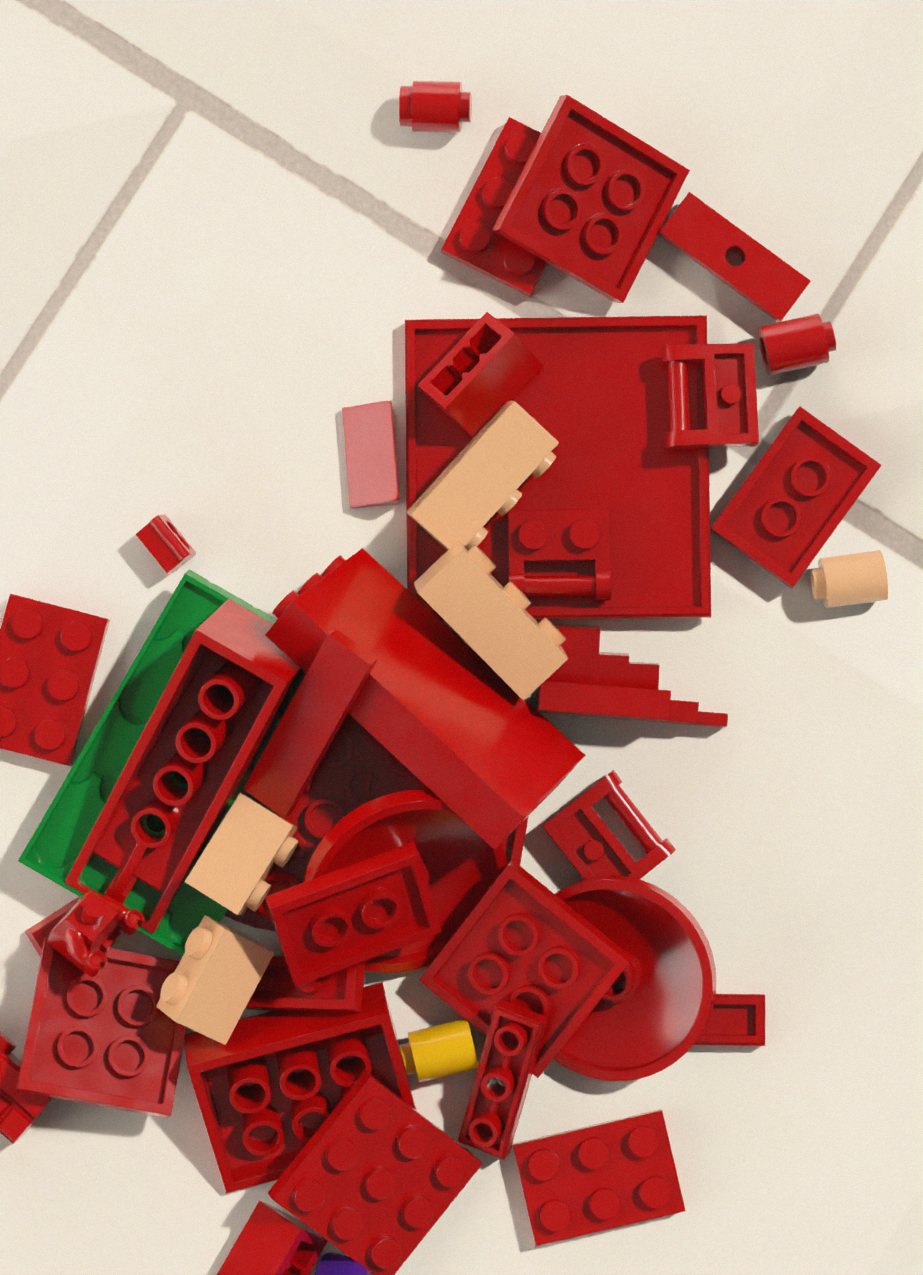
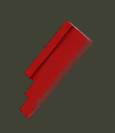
[470,624,660,690]
[537,681,728,727]

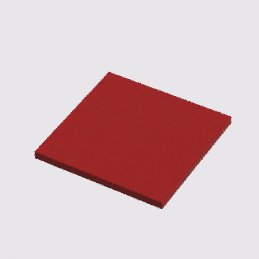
[405,315,711,621]

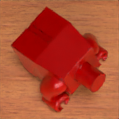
[47,891,144,977]

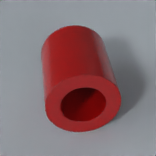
[758,313,836,376]

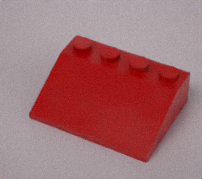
[184,982,417,1193]

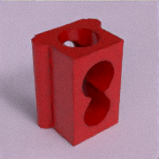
[135,514,197,573]

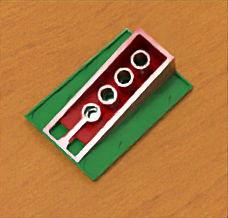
[18,569,306,956]

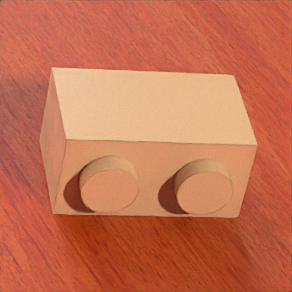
[185,793,299,915]
[156,915,274,1045]

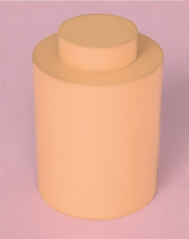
[810,550,888,608]

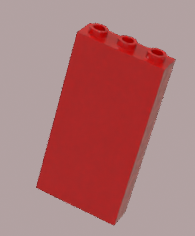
[265,548,586,850]

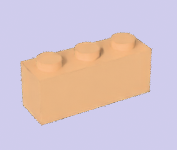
[406,400,559,551]
[414,541,568,701]

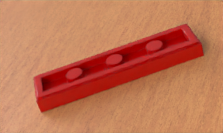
[243,629,378,819]

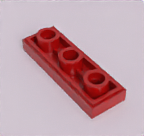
[659,192,811,322]
[457,1000,548,1160]

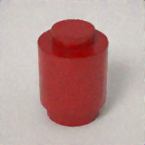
[399,81,472,132]

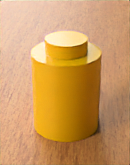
[400,1018,479,1083]

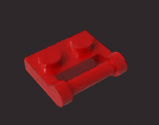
[661,343,759,450]
[508,509,611,601]
[542,770,676,879]

